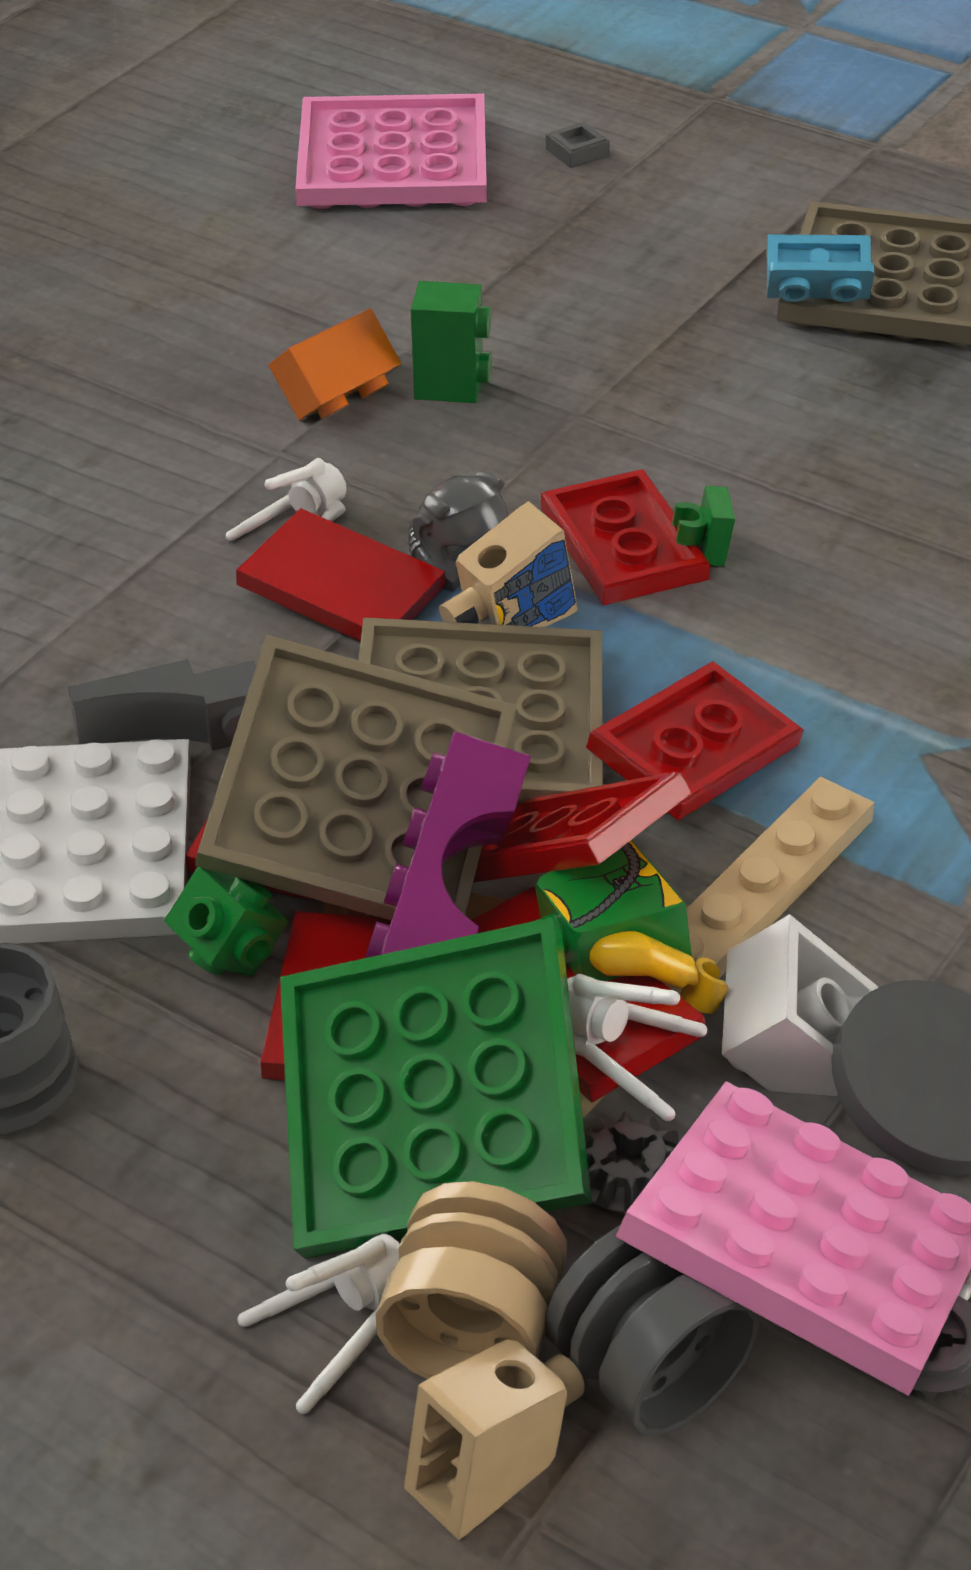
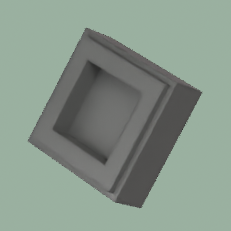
[546,122,610,168]

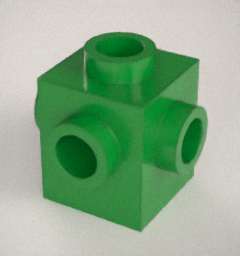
[164,867,289,977]

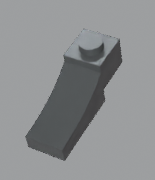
[68,659,256,751]

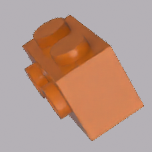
[268,308,402,421]

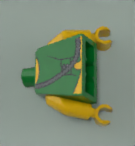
[534,840,729,1014]

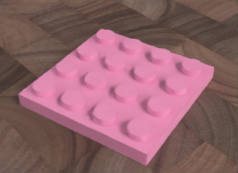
[295,94,487,209]
[616,1081,971,1396]

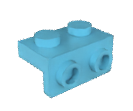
[767,234,874,302]

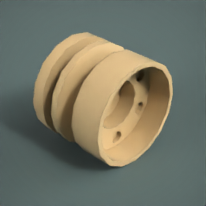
[375,1181,567,1379]

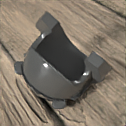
[408,471,509,592]

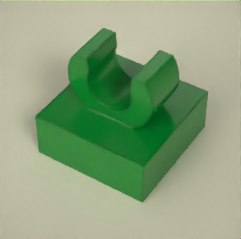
[672,485,735,566]

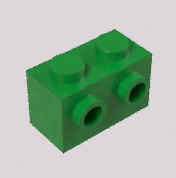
[411,281,492,403]

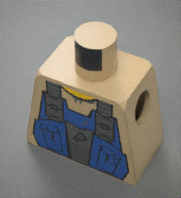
[439,501,578,627]

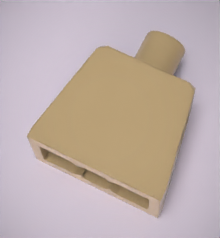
[404,1339,585,1540]

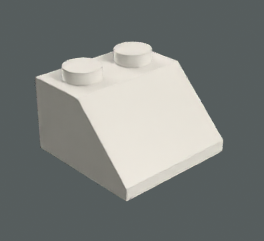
[722,914,879,1096]

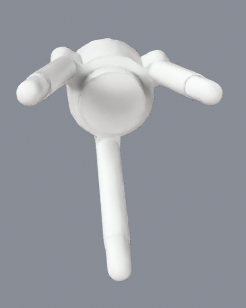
[226,458,347,542]
[567,973,707,1121]
[237,1233,400,1414]

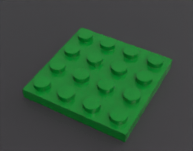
[280,917,592,1259]

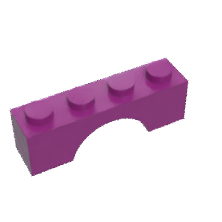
[365,731,531,958]

